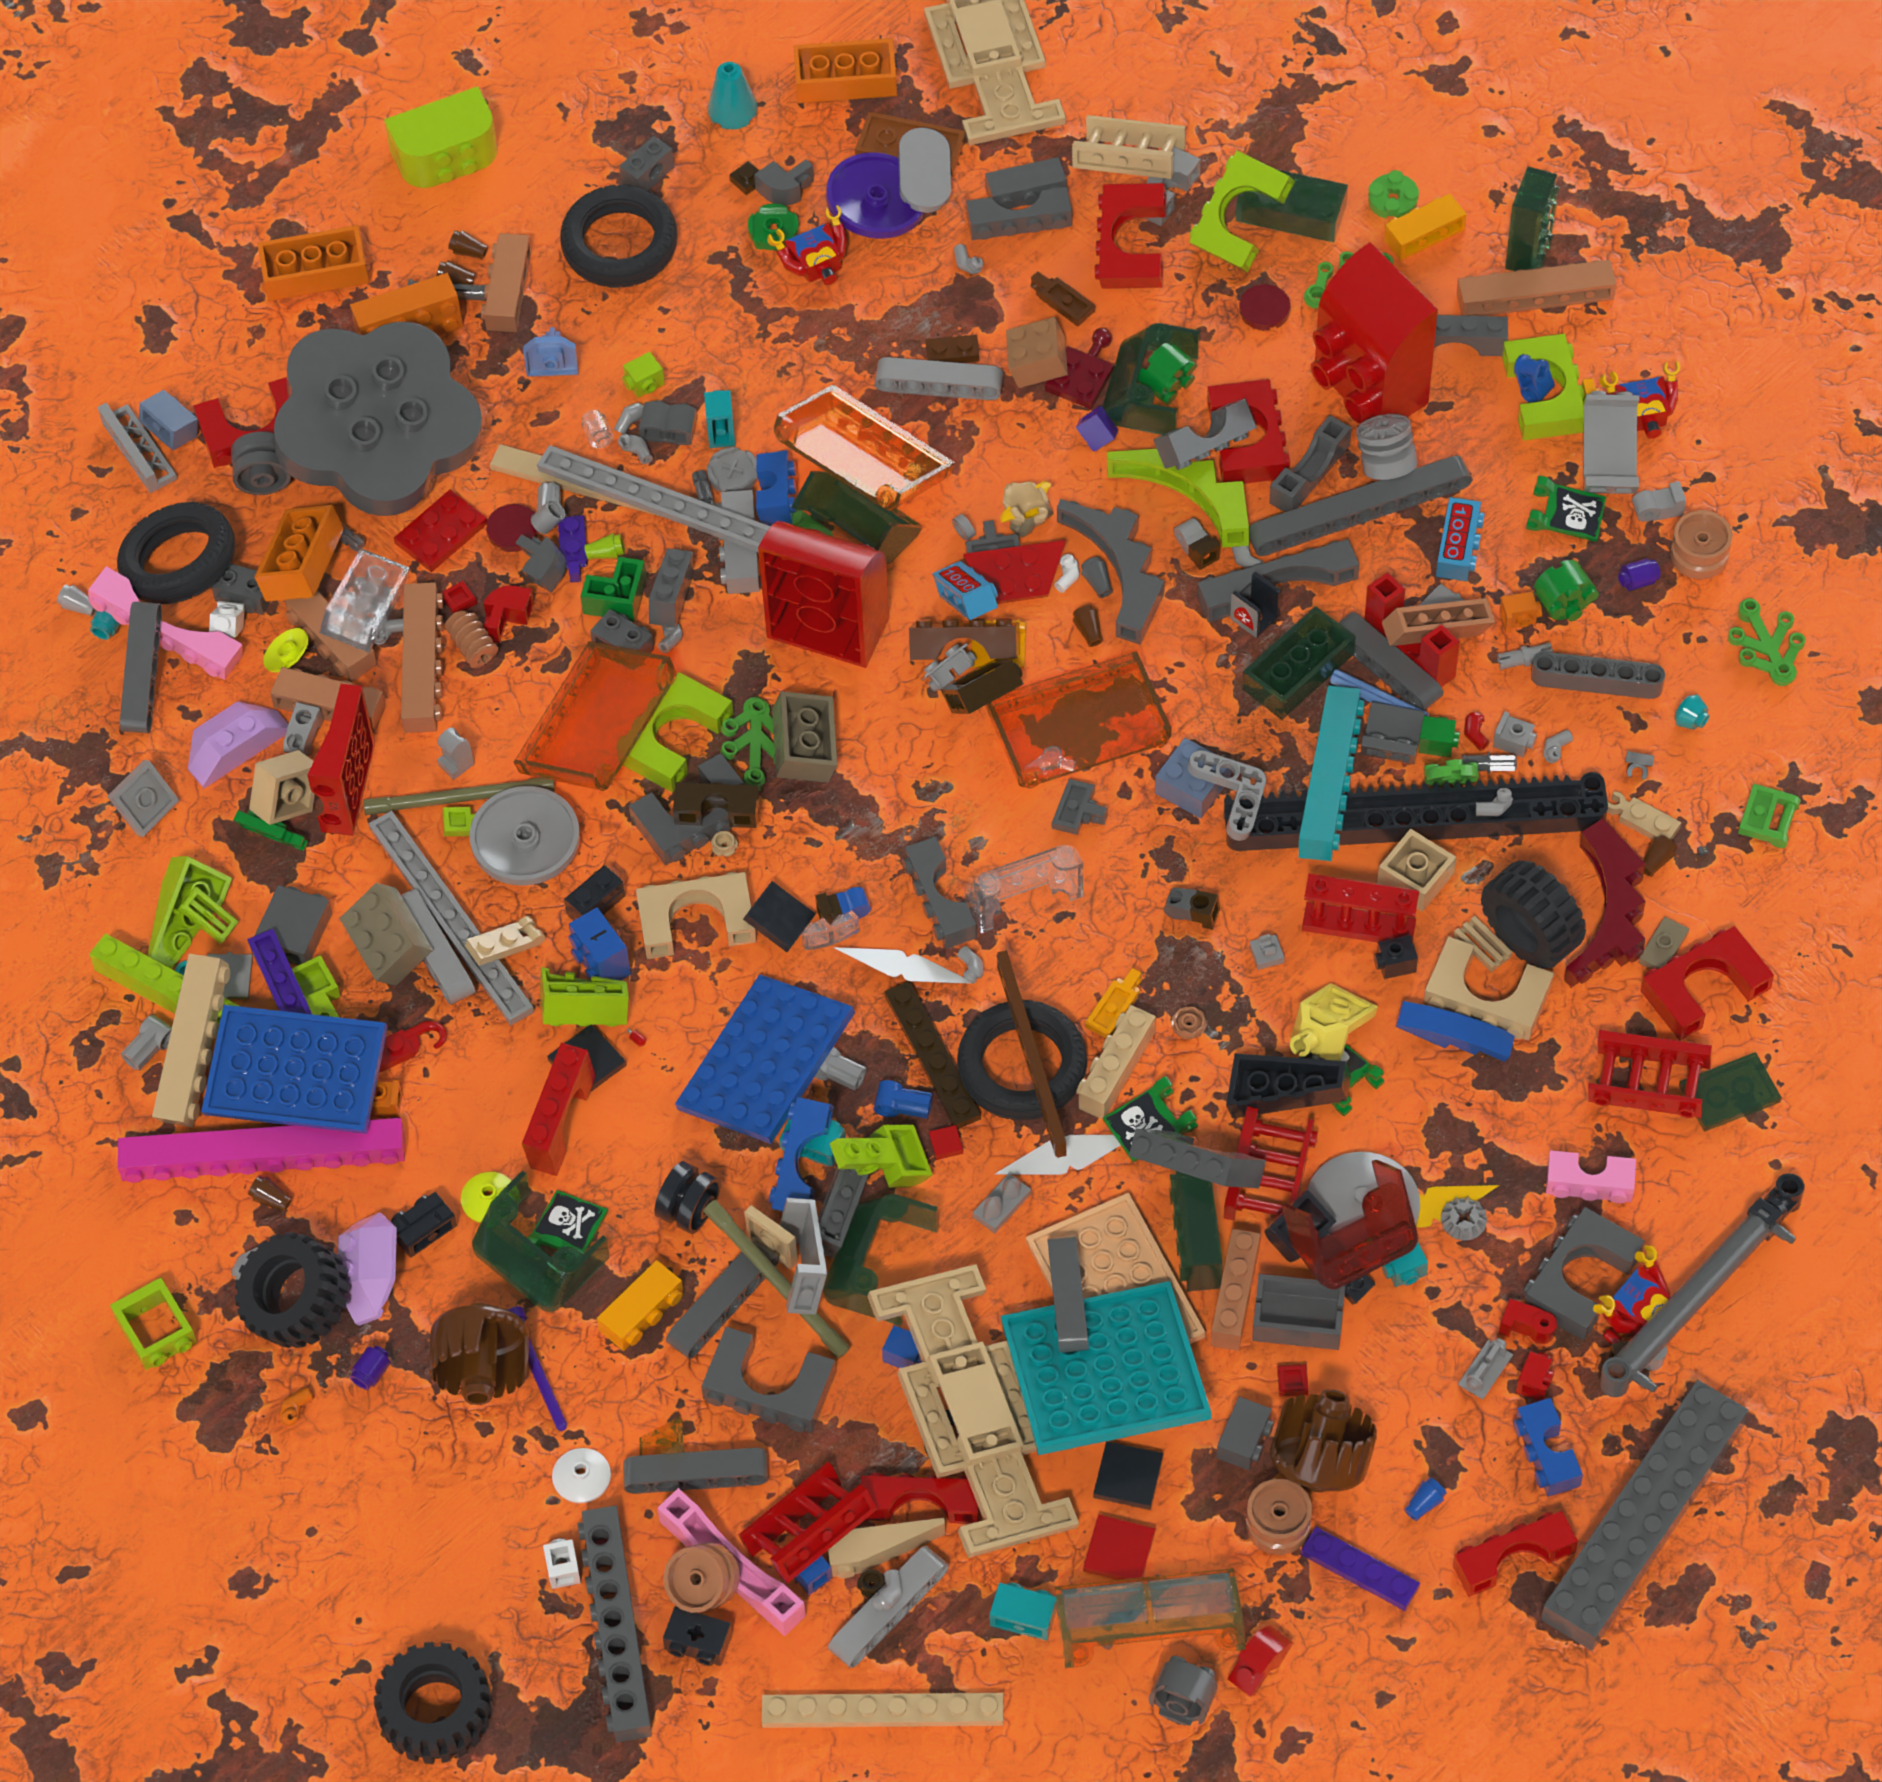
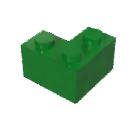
[580,557,647,622]

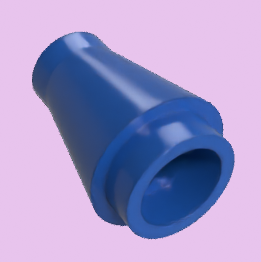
[1404,1477,1447,1522]

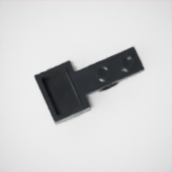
[1264,1189,1375,1305]

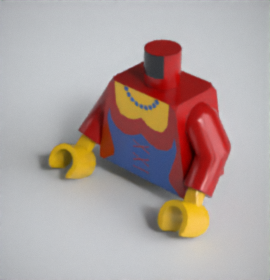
[767,205,847,285]
[1599,361,1680,439]
[1593,1245,1671,1335]

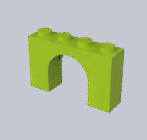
[1189,151,1295,273]
[1502,334,1584,441]
[617,672,734,793]

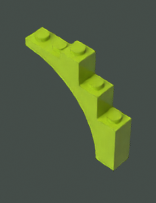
[1107,449,1249,548]

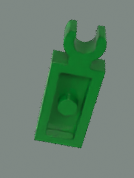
[233,810,308,851]

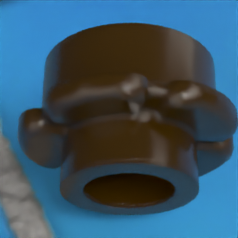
[857,1569,886,1598]

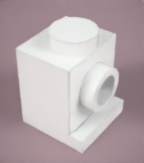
[209,601,245,638]
[543,1539,581,1589]

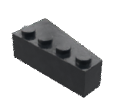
[1226,1053,1351,1119]

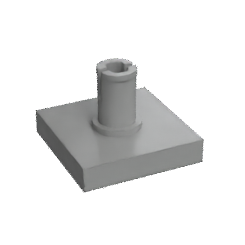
[107,760,180,837]

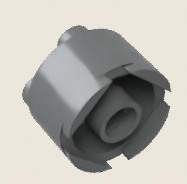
[1148,1656,1218,1726]

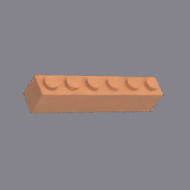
[1456,260,1617,316]
[401,583,443,733]

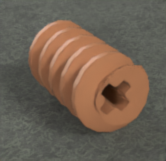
[445,611,498,668]

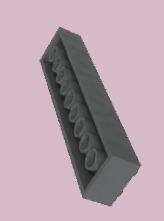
[1541,1380,1749,1651]

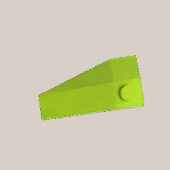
[147,856,232,968]

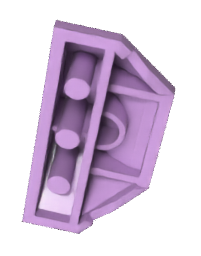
[188,701,288,788]
[338,1213,397,1326]

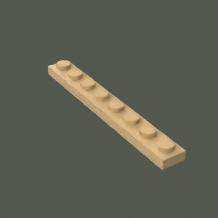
[762,1693,1003,1728]

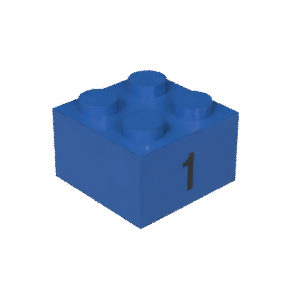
[568,908,631,981]

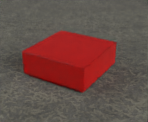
[440,581,477,614]
[929,1125,963,1160]
[1277,1364,1308,1396]

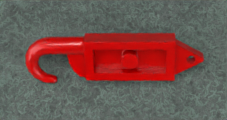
[379,1021,447,1073]

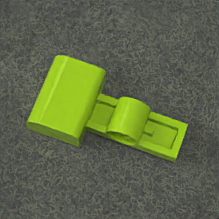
[292,955,341,1017]
[830,1125,933,1188]

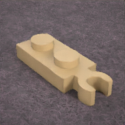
[1607,791,1681,840]

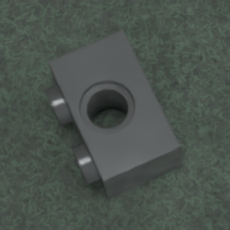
[619,136,674,190]

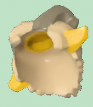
[1000,481,1054,537]

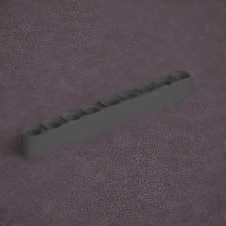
[1249,456,1473,556]

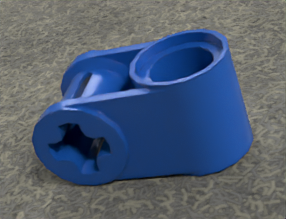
[1514,354,1555,403]

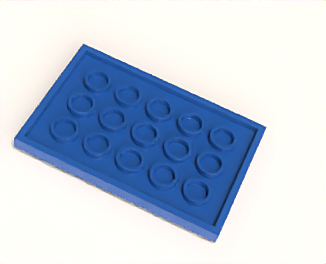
[675,974,855,1144]
[201,1005,388,1134]

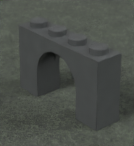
[629,753,744,866]
[1129,1128,1266,1188]
[1523,1207,1645,1341]
[701,1327,836,1433]

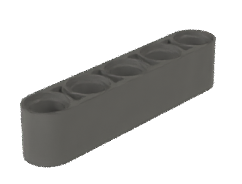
[120,602,162,733]
[1331,612,1443,711]
[1531,652,1665,699]
[1047,1236,1089,1353]
[666,1240,779,1359]
[623,1448,768,1494]

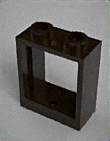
[940,660,1024,714]

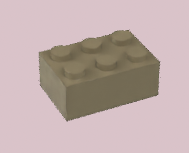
[772,691,837,783]
[339,883,433,986]

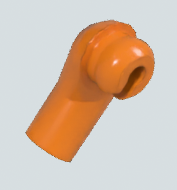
[279,1387,313,1426]

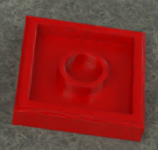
[1083,1514,1156,1586]

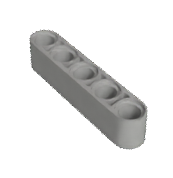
[874,357,1004,400]
[401,888,476,1005]
[828,1546,949,1668]

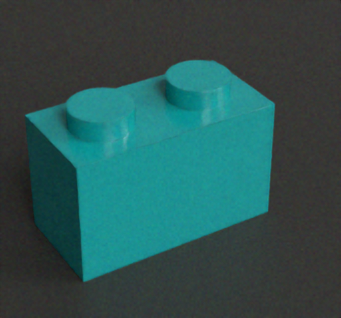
[704,390,735,448]
[990,1582,1057,1641]

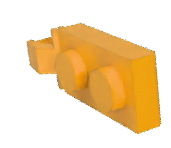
[1085,968,1142,1038]

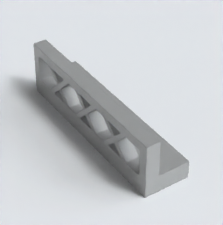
[97,403,177,493]

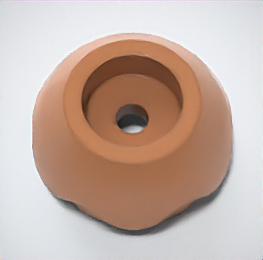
[1171,1007,1207,1040]

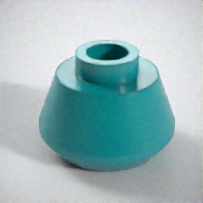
[1674,694,1710,730]

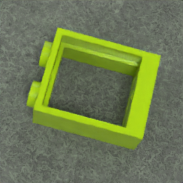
[110,1277,197,1370]

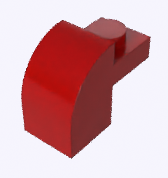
[484,586,534,643]
[1227,1625,1294,1697]

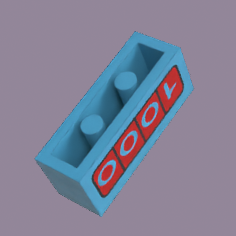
[1436,497,1485,582]
[932,561,998,620]

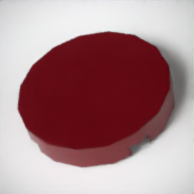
[1239,284,1291,331]
[486,504,539,552]

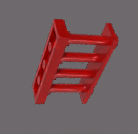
[1302,873,1419,943]
[1588,1030,1712,1118]
[1223,1107,1318,1221]
[738,1462,877,1584]

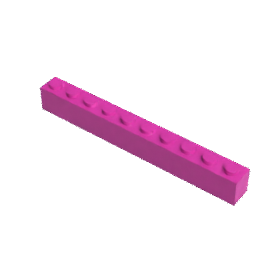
[118,1118,405,1183]

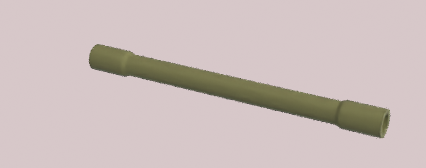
[363,776,555,816]
[703,1200,851,1359]

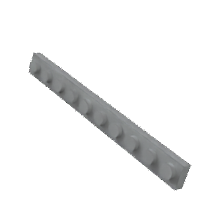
[537,445,771,552]
[368,811,534,1026]

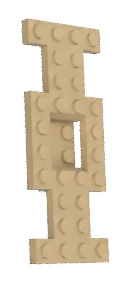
[924,0,1066,146]
[867,1264,1079,1558]

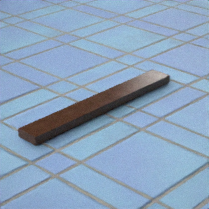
[996,950,1067,1158]

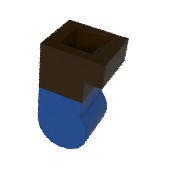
[815,887,871,930]

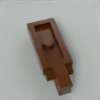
[1030,271,1095,327]

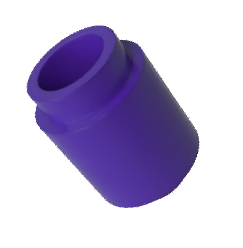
[1618,559,1660,591]
[350,1346,391,1390]

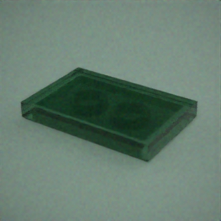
[1679,1052,1782,1132]

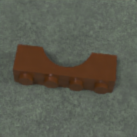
[909,618,1020,660]

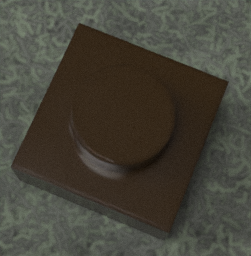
[729,161,759,195]

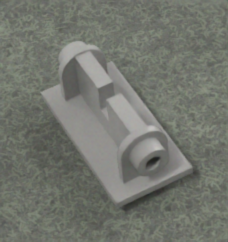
[922,643,976,692]
[1458,1338,1513,1400]

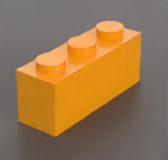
[1384,193,1467,261]
[597,1260,684,1351]

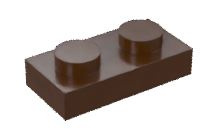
[925,335,979,363]

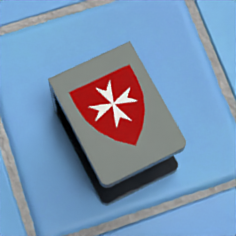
[1230,572,1281,638]

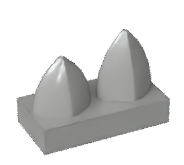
[973,1173,1031,1234]

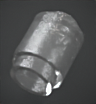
[581,409,614,448]

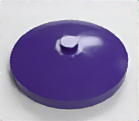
[826,153,925,239]

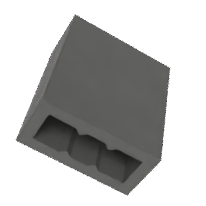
[254,885,332,965]

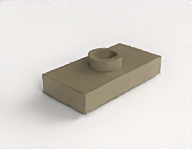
[1638,917,1689,969]

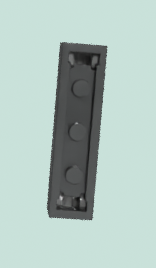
[818,1137,868,1258]

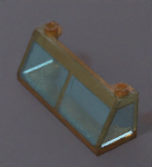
[1055,1568,1246,1668]

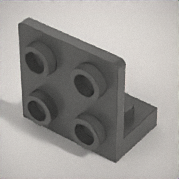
[1361,702,1425,765]

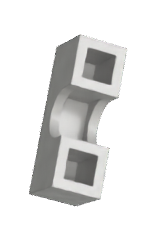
[1144,147,1201,227]

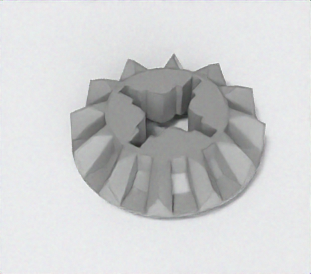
[1441,1196,1487,1240]

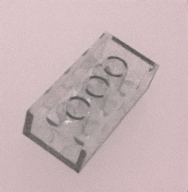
[319,548,410,653]

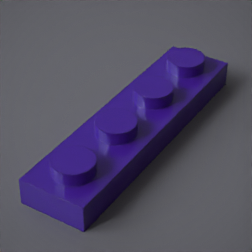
[247,929,312,1014]
[1301,1527,1420,1611]

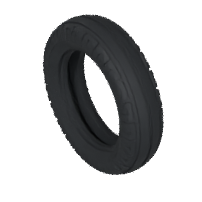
[560,184,677,288]
[117,502,235,604]
[957,1000,1087,1120]

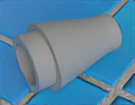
[57,584,97,617]

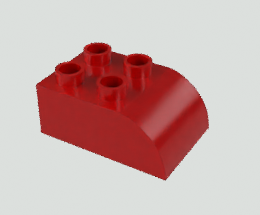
[1311,242,1438,424]
[758,521,889,668]

